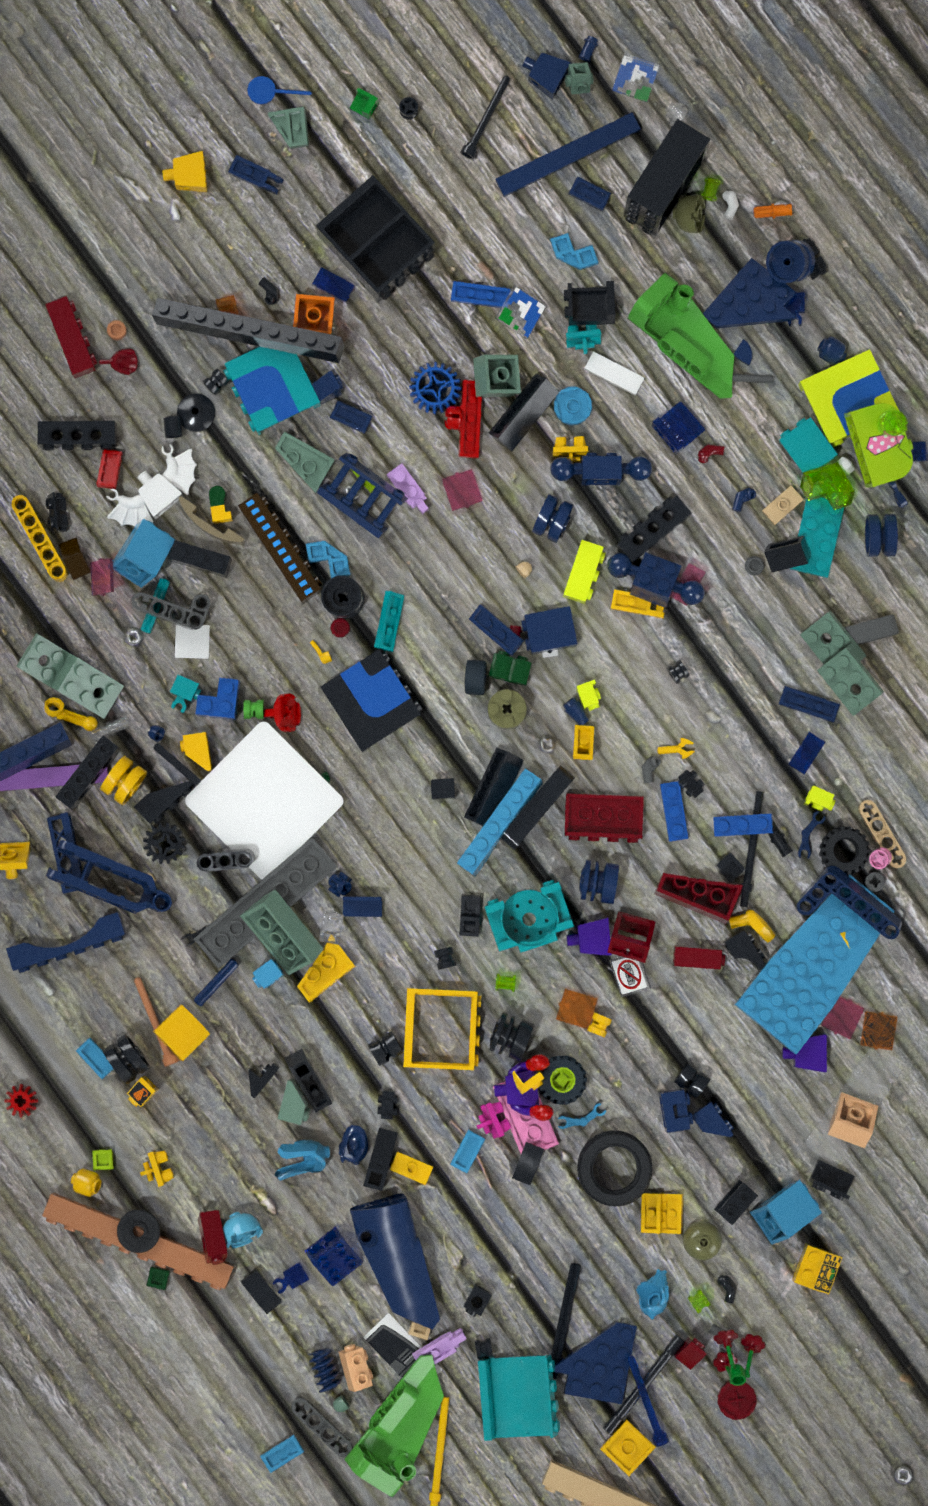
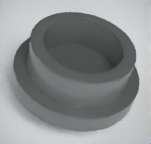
[745,556,764,576]

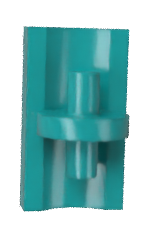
[566,325,601,354]

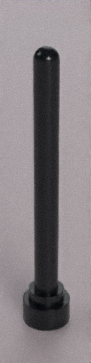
[460,75,510,159]

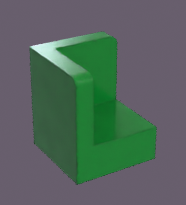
[350,88,378,119]

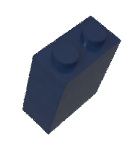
[521,606,577,655]

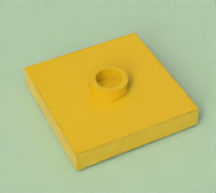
[600,1419,656,1476]

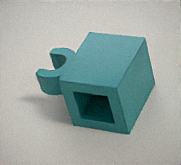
[170,675,202,713]

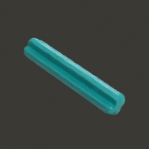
[141,578,170,634]

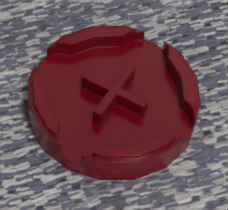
[717,1381,757,1420]

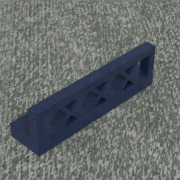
[47,812,82,894]

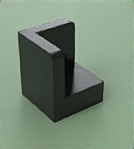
[431,778,455,800]
[715,852,746,883]

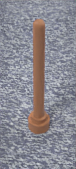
[134,977,179,1067]

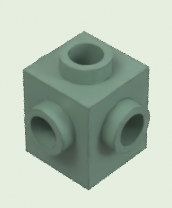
[565,62,593,95]

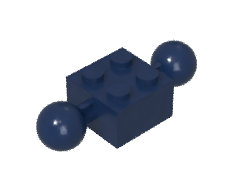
[550,453,652,485]
[607,552,705,608]

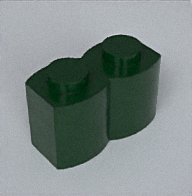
[488,651,532,686]

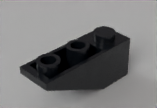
[134,781,194,825]
[363,1128,398,1191]

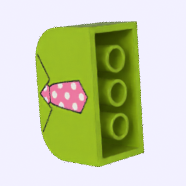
[844,403,913,488]

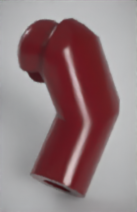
[697,444,724,463]

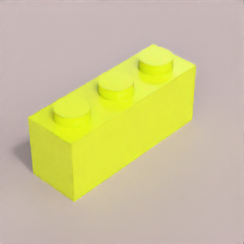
[563,540,606,604]

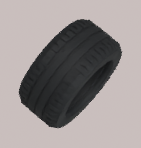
[577,1130,653,1207]

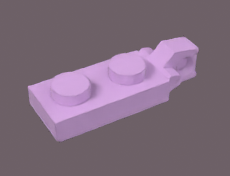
[386,463,429,515]
[412,1328,467,1365]

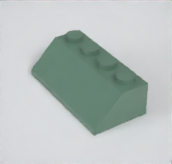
[240,890,324,975]

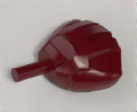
[99,348,138,375]

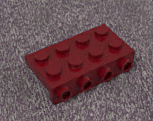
[564,793,644,843]

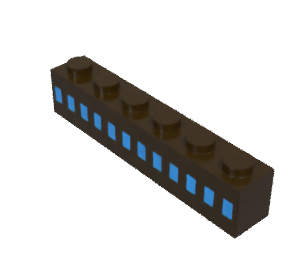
[238,493,322,604]

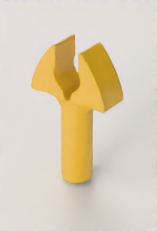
[657,738,695,759]

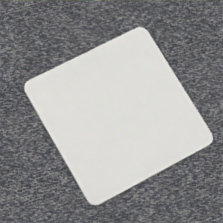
[185,722,343,880]

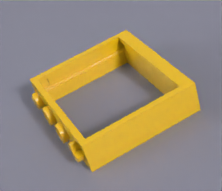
[403,988,481,1070]

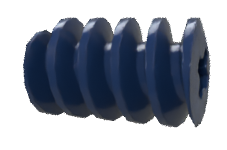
[307,1348,341,1393]

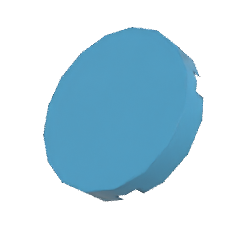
[554,387,592,425]

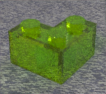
[800,462,855,510]

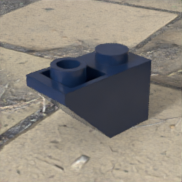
[312,370,343,405]
[692,1102,733,1137]

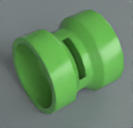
[243,700,264,719]

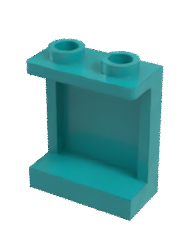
[779,417,838,479]

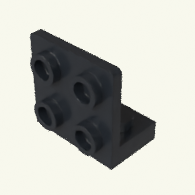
[808,1159,855,1201]

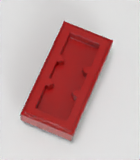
[96,449,123,489]

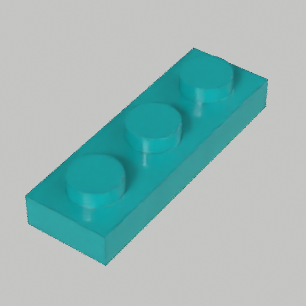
[374,591,405,652]

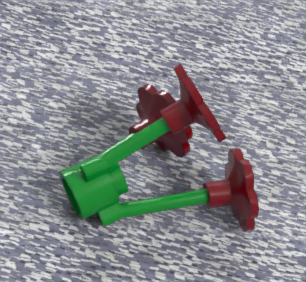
[713,1330,766,1386]

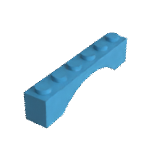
[457,768,543,877]

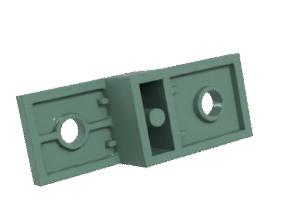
[800,610,884,716]
[16,633,124,719]

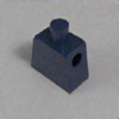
[522,53,571,99]

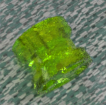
[687,1289,711,1314]

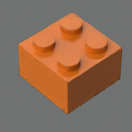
[293,294,335,335]

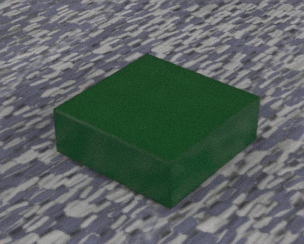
[146,1266,170,1290]

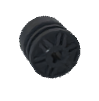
[321,576,365,619]
[489,1012,534,1062]

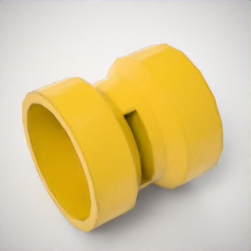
[587,1012,612,1038]

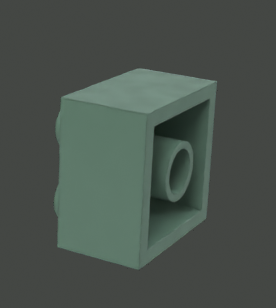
[473,355,521,397]

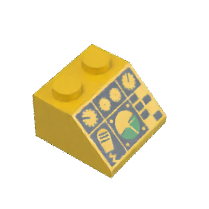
[792,1243,842,1294]

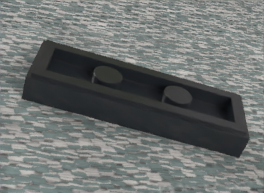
[153,742,202,786]

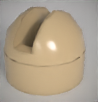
[515,562,532,578]

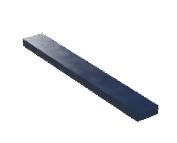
[495,113,641,197]

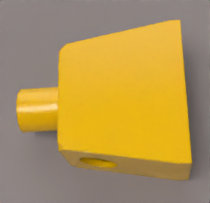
[162,151,207,192]

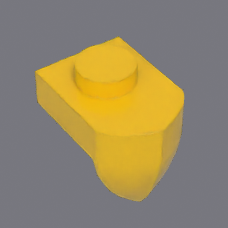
[513,1071,544,1094]

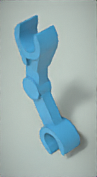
[558,1103,606,1129]

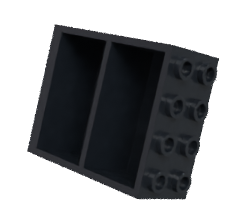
[623,118,710,236]
[316,175,435,302]

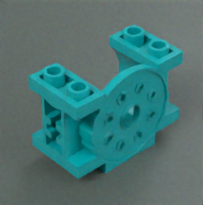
[484,880,574,953]

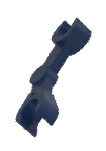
[888,480,908,508]
[797,811,825,859]

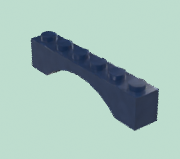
[6,912,127,973]

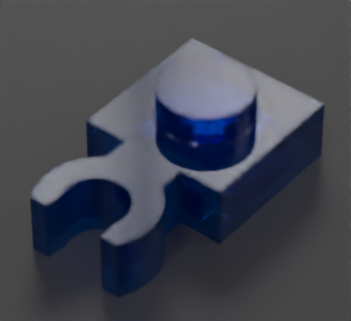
[785,292,805,326]
[272,1262,309,1294]

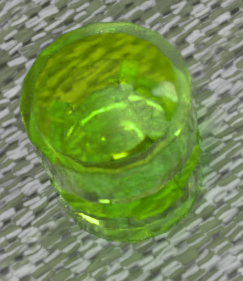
[877,410,908,437]

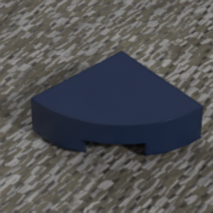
[734,339,752,366]

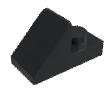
[248,1063,280,1098]

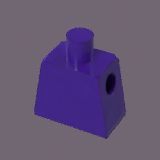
[566,918,612,956]
[782,1035,827,1072]

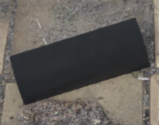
[489,374,559,452]
[464,747,524,827]

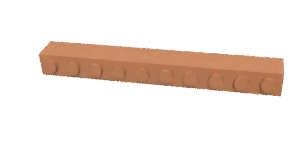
[42,1193,235,1290]

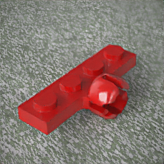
[444,380,482,459]

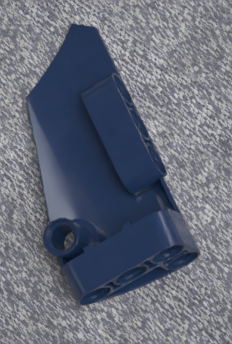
[350,1193,440,1330]

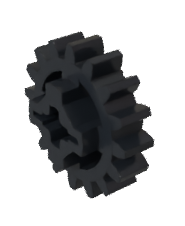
[143,822,185,864]

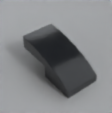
[459,894,481,937]
[512,1142,544,1185]
[241,1269,282,1314]

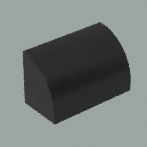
[764,536,809,573]

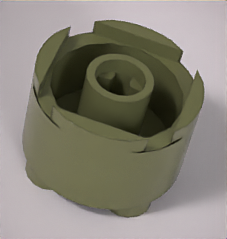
[488,689,527,730]

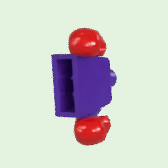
[494,1054,554,1121]

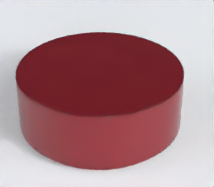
[330,618,350,638]

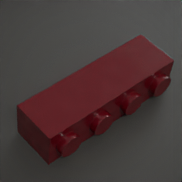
[45,296,97,379]

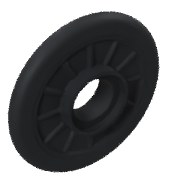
[117,1209,160,1253]

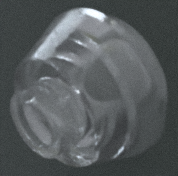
[665,102,689,127]

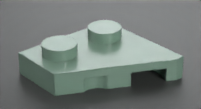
[268,107,309,149]

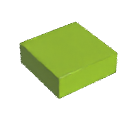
[92,1149,114,1170]

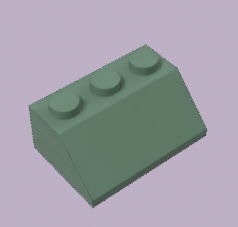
[278,1079,311,1125]

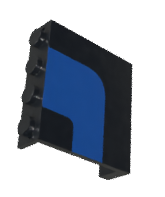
[320,649,422,753]

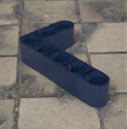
[797,866,902,939]

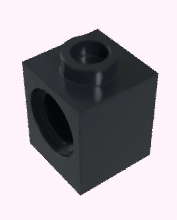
[463,1284,492,1317]

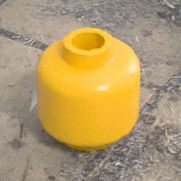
[71,1168,102,1197]

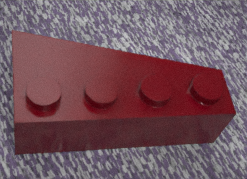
[654,873,743,924]

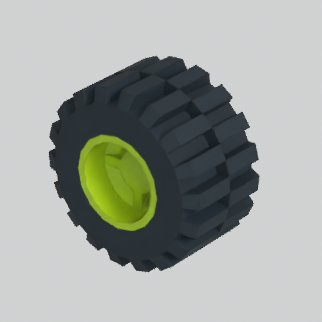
[538,1055,587,1105]

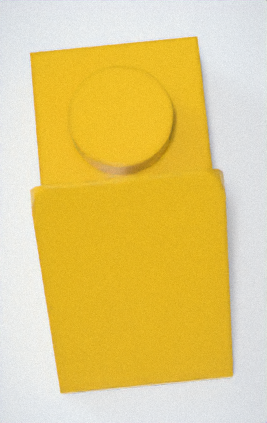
[573,725,594,760]

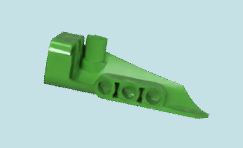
[627,272,735,399]

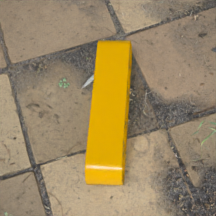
[11,495,68,582]

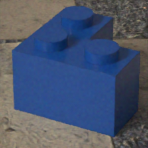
[195,678,240,720]

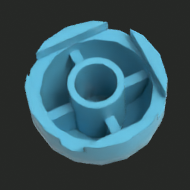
[223,1212,263,1249]

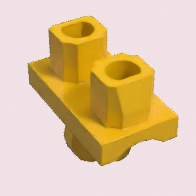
[553,436,588,462]
[140,1150,175,1187]

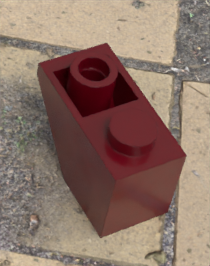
[674,1337,707,1370]

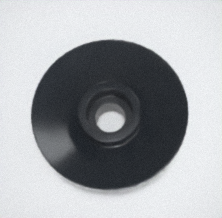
[177,394,215,432]

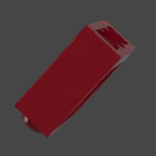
[607,911,656,963]

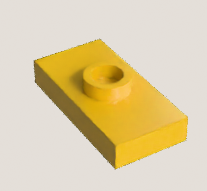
[390,1151,433,1185]

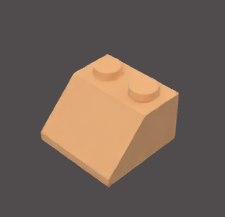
[828,1092,878,1148]

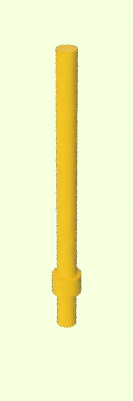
[429,1396,450,1506]

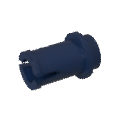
[579,36,598,62]

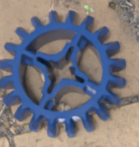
[409,362,461,414]

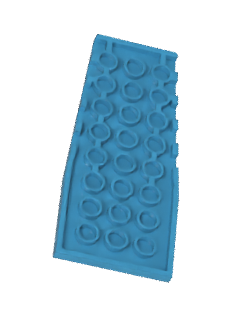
[734,875,894,1054]

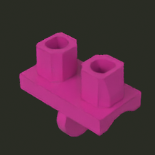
[476,1102,511,1139]

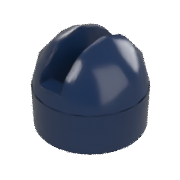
[148,725,165,742]

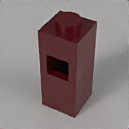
[673,946,725,970]
[198,1210,228,1265]

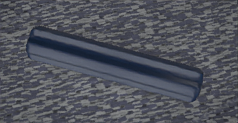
[194,959,239,1006]

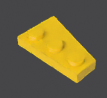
[297,935,356,1003]

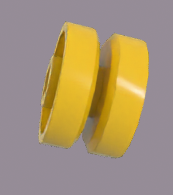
[100,755,147,806]

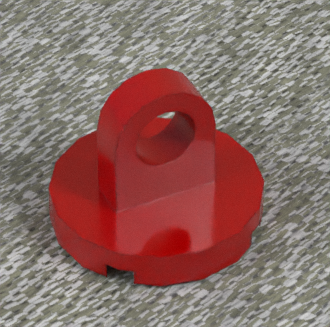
[264,693,301,732]

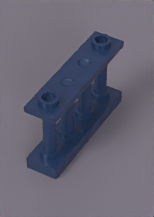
[317,452,408,539]

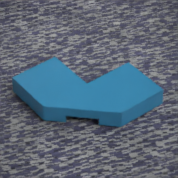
[550,233,598,270]
[306,541,350,578]

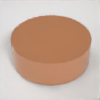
[107,320,127,341]

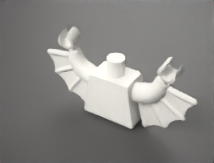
[106,444,197,526]

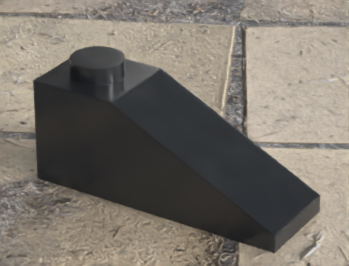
[285,1049,332,1113]

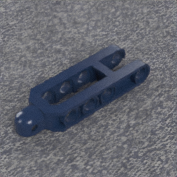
[45,840,172,914]

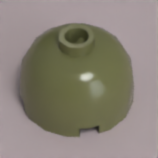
[673,195,705,233]
[682,1221,722,1261]

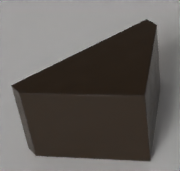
[59,537,91,580]

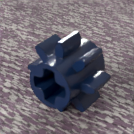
[328,872,352,897]

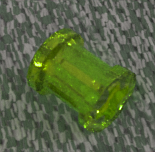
[701,177,721,202]
[495,973,516,992]

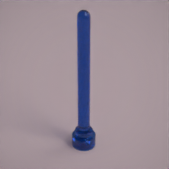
[627,1355,669,1447]

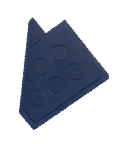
[703,258,796,329]
[554,1322,637,1404]

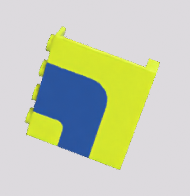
[798,349,900,447]

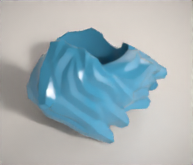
[636,1269,669,1320]

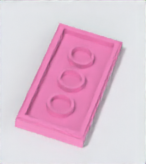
[493,1081,559,1153]

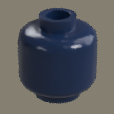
[817,336,847,365]

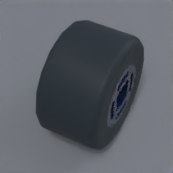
[465,660,487,695]

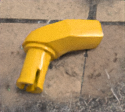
[729,910,775,943]

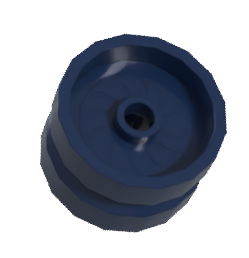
[766,239,815,284]
[532,494,574,543]
[865,514,898,557]

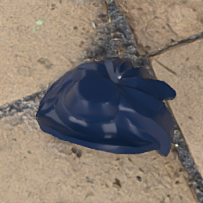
[339,1125,368,1165]

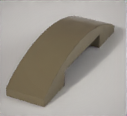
[179,496,246,545]

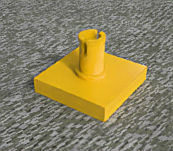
[0,842,31,879]

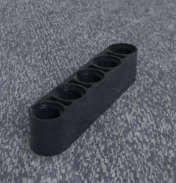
[500,765,575,850]

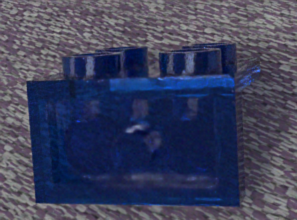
[651,402,705,455]
[305,1226,363,1286]

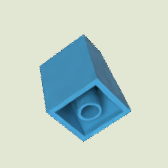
[109,519,175,588]
[750,1180,822,1245]

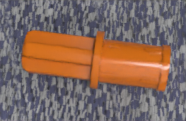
[753,203,792,219]

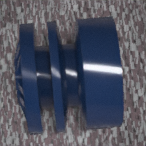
[579,860,619,904]

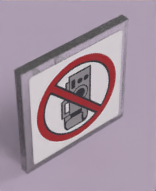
[609,956,651,997]

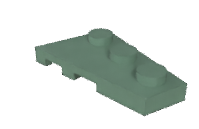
[275,431,335,494]

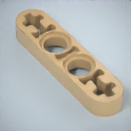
[858,800,906,868]

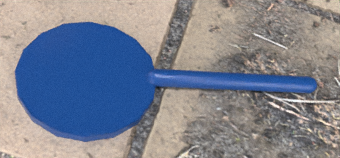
[247,76,312,105]

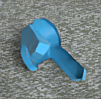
[274,1140,330,1181]

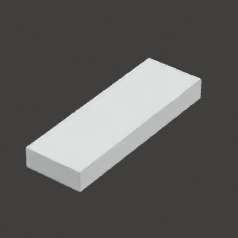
[584,351,644,395]

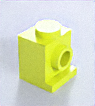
[576,680,601,711]
[804,785,836,811]

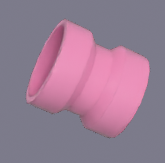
[869,847,892,869]

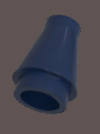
[563,697,589,725]

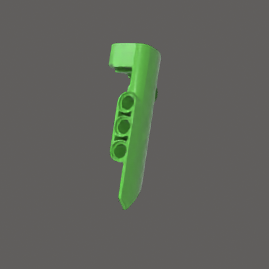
[345,1354,444,1497]

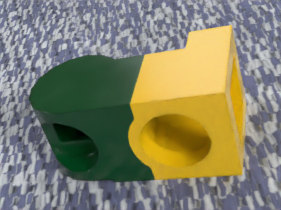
[209,486,233,524]

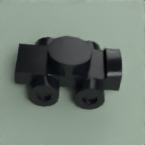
[678,770,705,798]
[377,1091,398,1119]

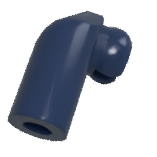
[732,488,756,512]

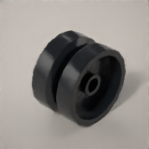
[102,1034,150,1085]

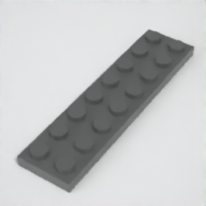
[194,837,337,968]

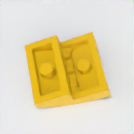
[153,1005,210,1061]
[641,1193,683,1234]

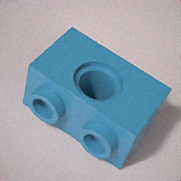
[252,959,285,989]

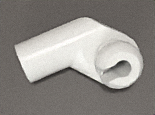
[722,190,739,220]

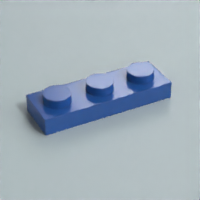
[451,281,510,309]
[660,781,688,842]
[713,814,773,837]

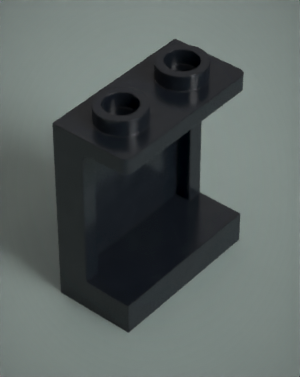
[564,281,615,325]
[714,1179,758,1225]

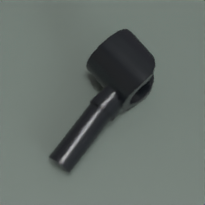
[180,926,206,947]

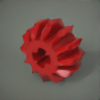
[4,1084,39,1118]

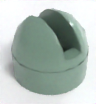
[333,1395,350,1412]

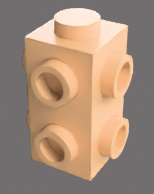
[339,1344,373,1392]

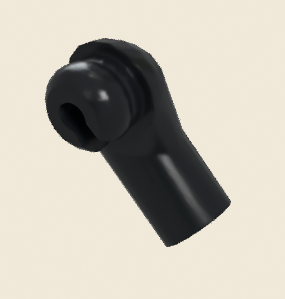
[258,277,278,305]
[717,1275,737,1304]

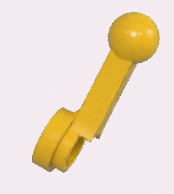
[44,697,98,731]

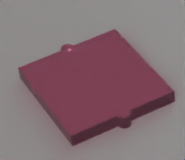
[442,469,482,511]
[91,558,114,596]
[821,997,865,1039]

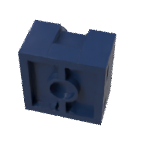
[658,1089,693,1133]

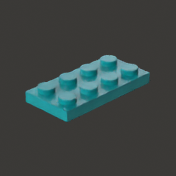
[790,494,845,578]

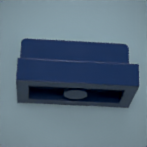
[343,897,382,917]

